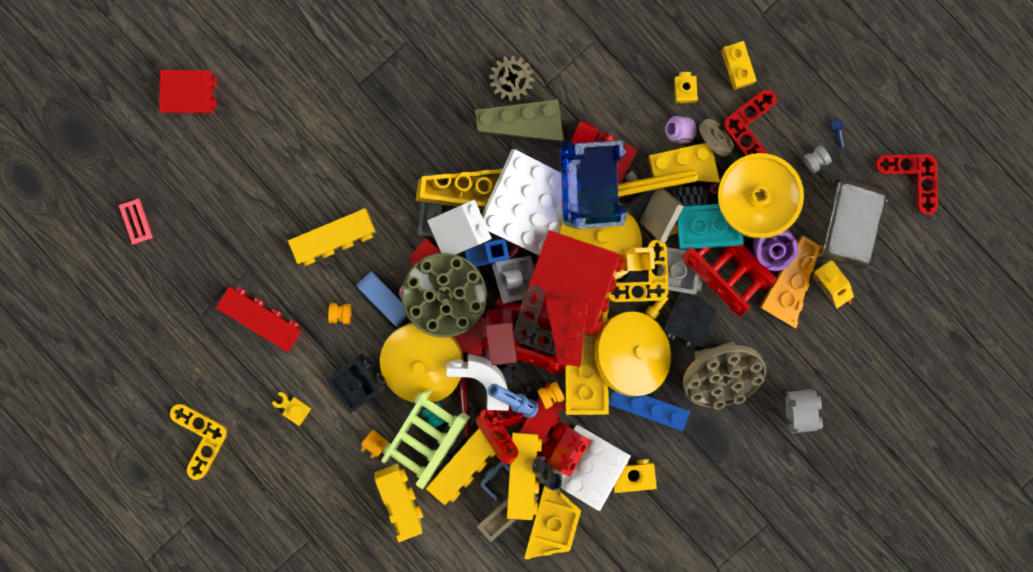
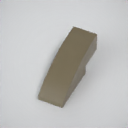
[477,494,540,542]

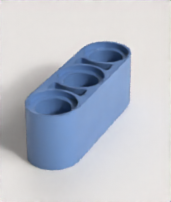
[356,271,408,328]

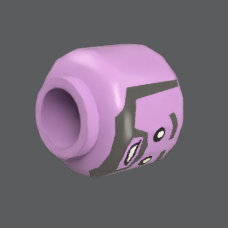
[665,116,696,144]

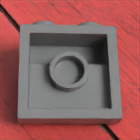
[656,247,706,295]

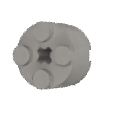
[785,389,823,433]

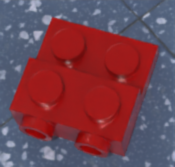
[539,421,591,477]

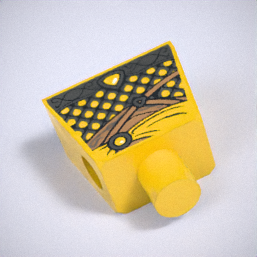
[813,260,854,309]

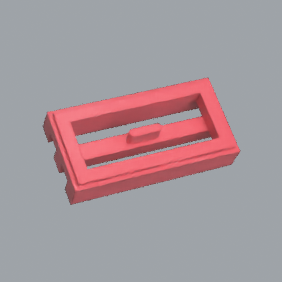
[119,199,153,245]

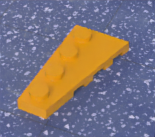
[759,235,820,328]

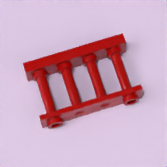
[681,244,777,317]
[482,296,565,374]

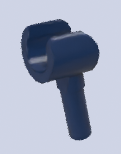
[830,119,845,148]

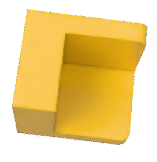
[622,248,655,271]

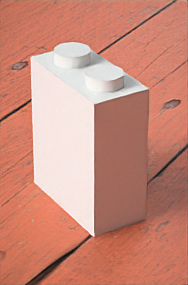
[428,200,491,255]

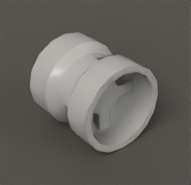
[803,145,832,173]

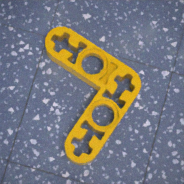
[608,239,668,302]
[170,404,227,480]

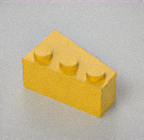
[648,143,720,184]
[374,464,423,542]

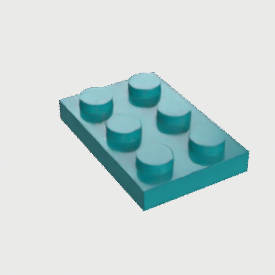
[677,204,744,250]

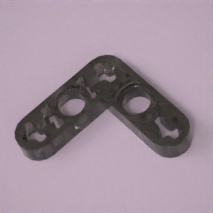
[514,286,557,356]

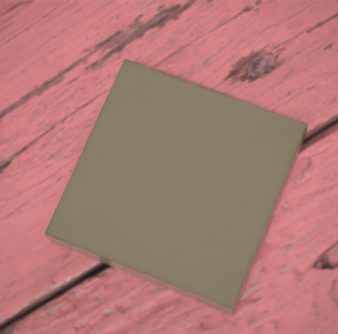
[640,188,684,242]

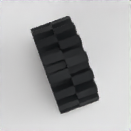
[671,186,709,206]

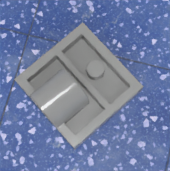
[492,256,535,304]

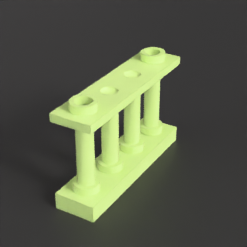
[381,389,470,489]

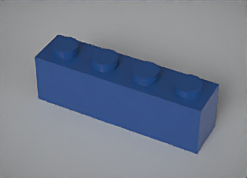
[608,386,690,431]

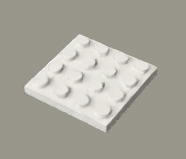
[481,149,583,256]

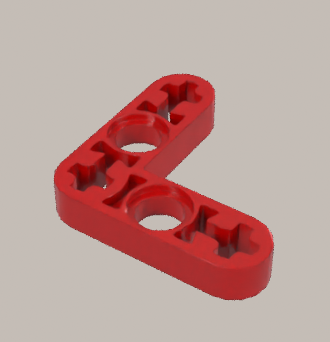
[724,90,776,156]
[875,155,938,215]
[476,405,526,464]

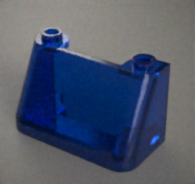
[560,140,627,229]

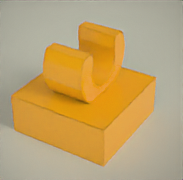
[361,429,389,458]

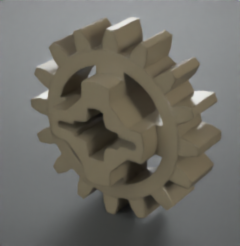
[489,56,534,102]

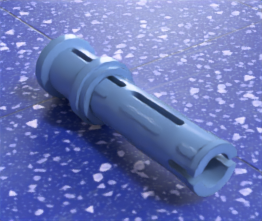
[488,383,538,418]

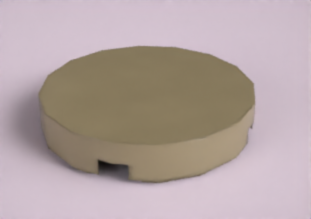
[699,119,733,157]

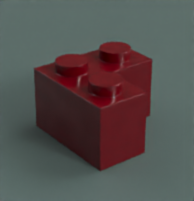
[482,307,517,365]

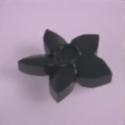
[515,382,539,407]

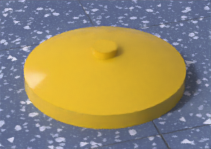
[718,153,804,239]
[559,201,642,280]
[594,312,671,396]
[380,323,464,403]

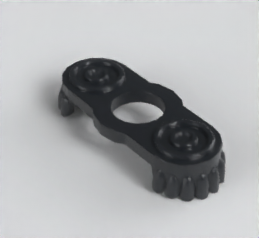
[532,456,562,491]

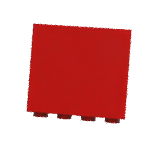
[520,230,624,336]

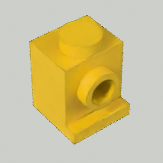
[674,72,698,104]

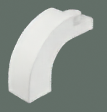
[446,354,509,410]

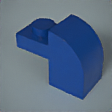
[465,239,509,267]

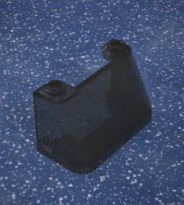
[817,175,889,269]

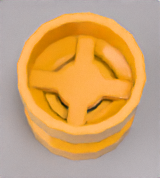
[328,303,352,324]
[537,382,565,409]

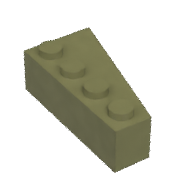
[475,100,563,143]

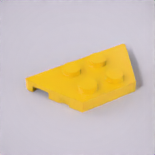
[524,485,581,559]

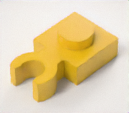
[272,392,312,426]

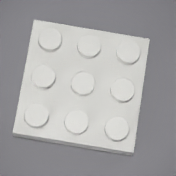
[552,425,630,511]

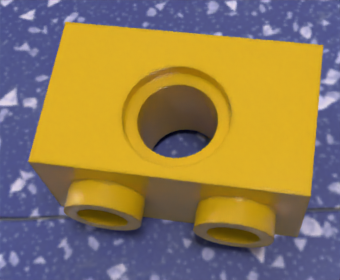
[721,41,757,90]
[613,459,657,493]

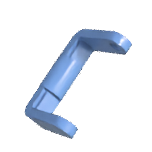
[481,462,510,500]

